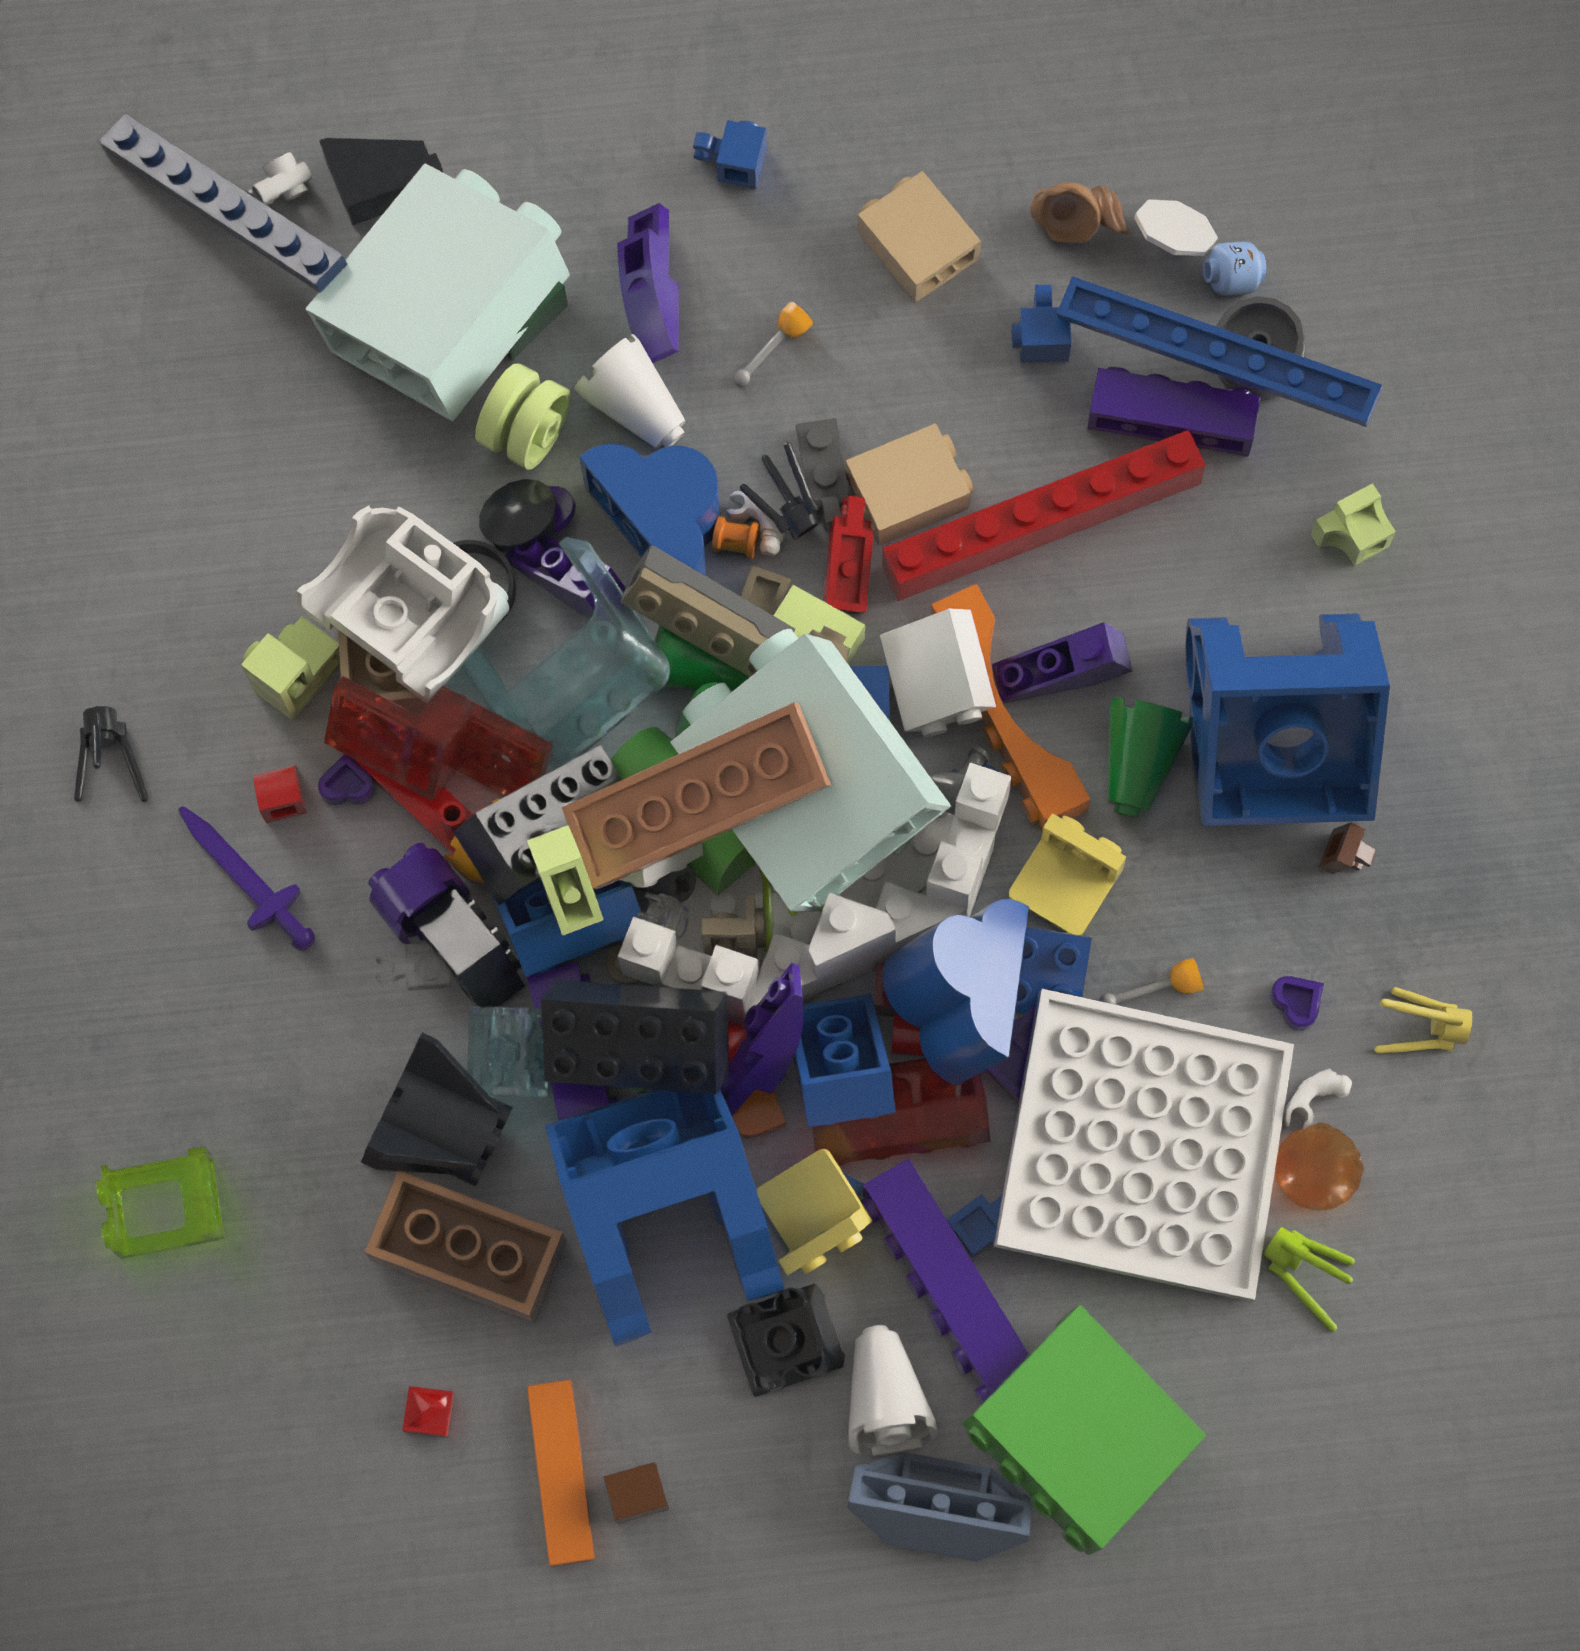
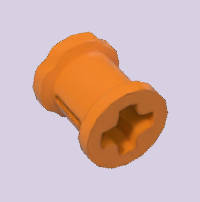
[712,516,760,560]

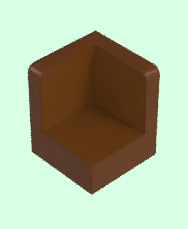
[603,1462,669,1525]

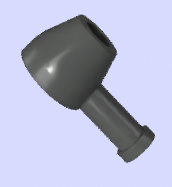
[931,747,990,815]

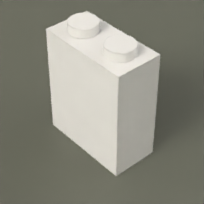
[880,608,996,737]

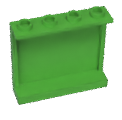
[961,1305,1207,1555]

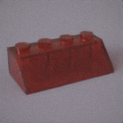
[811,1058,991,1166]

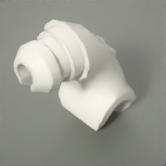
[726,491,787,557]
[1282,1068,1352,1131]

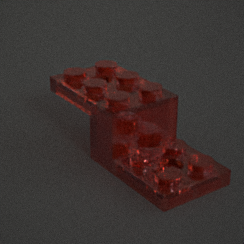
[324,676,553,801]

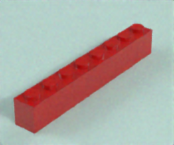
[882,430,1206,601]

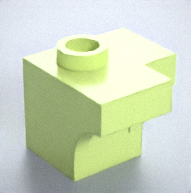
[1311,483,1396,566]

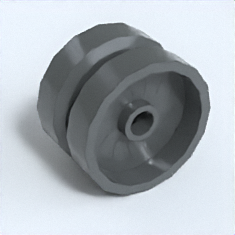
[1216,296,1305,401]

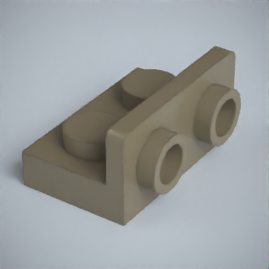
[701,894,766,959]

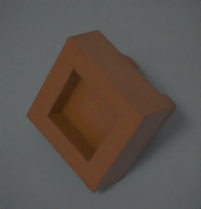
[1319,822,1376,874]

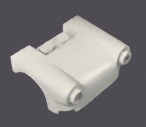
[297,505,510,705]

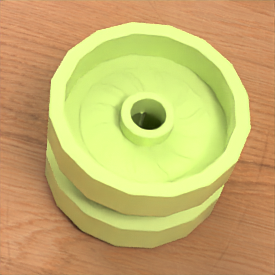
[475,363,571,470]

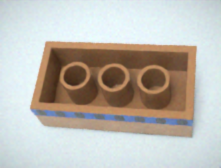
[364,1170,567,1323]

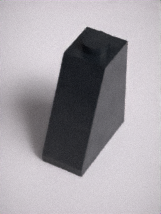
[319,138,444,226]

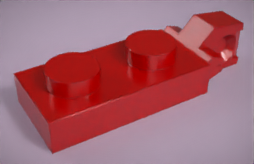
[823,496,874,614]

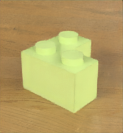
[241,616,340,721]

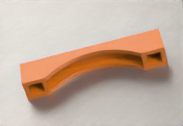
[931,583,1091,831]

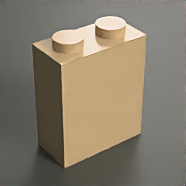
[858,171,981,303]
[845,423,974,546]

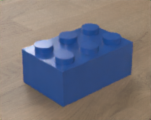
[493,880,644,977]
[793,993,896,1127]

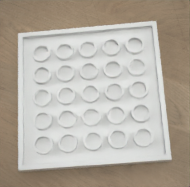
[994,989,1294,1302]

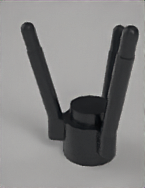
[740,442,821,539]
[74,706,148,802]

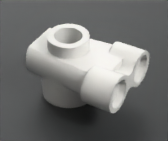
[247,152,312,206]

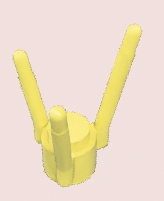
[1375,987,1472,1054]

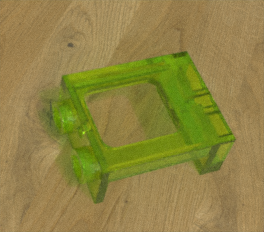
[96,1146,225,1259]

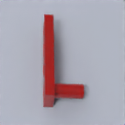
[339,717,473,855]

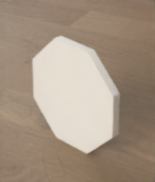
[1134,200,1218,256]

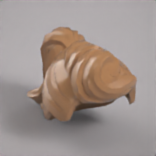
[1030,182,1129,243]

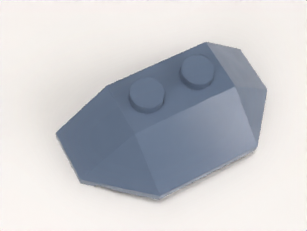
[847,1452,1033,1561]

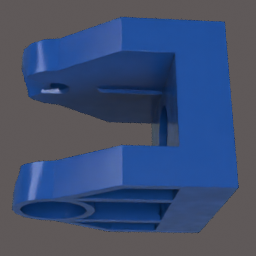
[1185,613,1390,826]
[545,1089,784,1347]

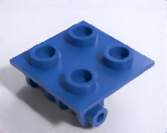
[1015,927,1092,1013]

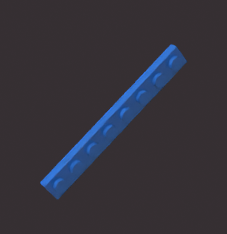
[1057,276,1382,427]

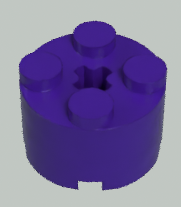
[368,843,470,944]

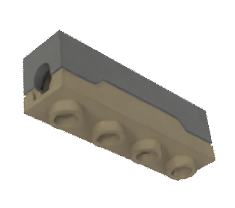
[620,544,795,677]

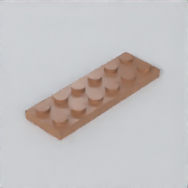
[561,702,832,889]

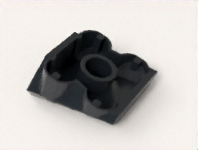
[727,1283,845,1397]

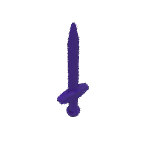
[179,806,315,951]

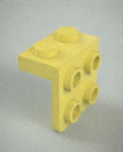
[1009,813,1126,936]
[756,1149,873,1276]

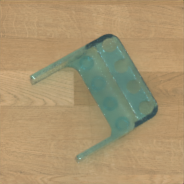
[462,537,670,768]

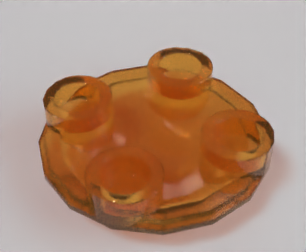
[1275,1122,1364,1211]

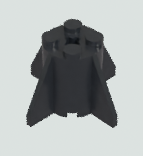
[361,1032,513,1186]

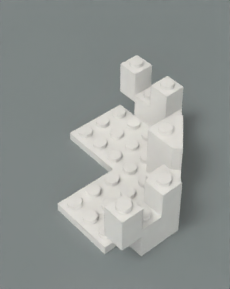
[618,763,1011,1026]

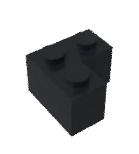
[413,889,525,1017]

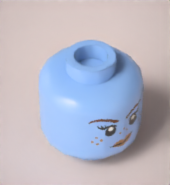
[1203,241,1266,296]

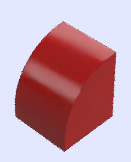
[253,765,307,823]

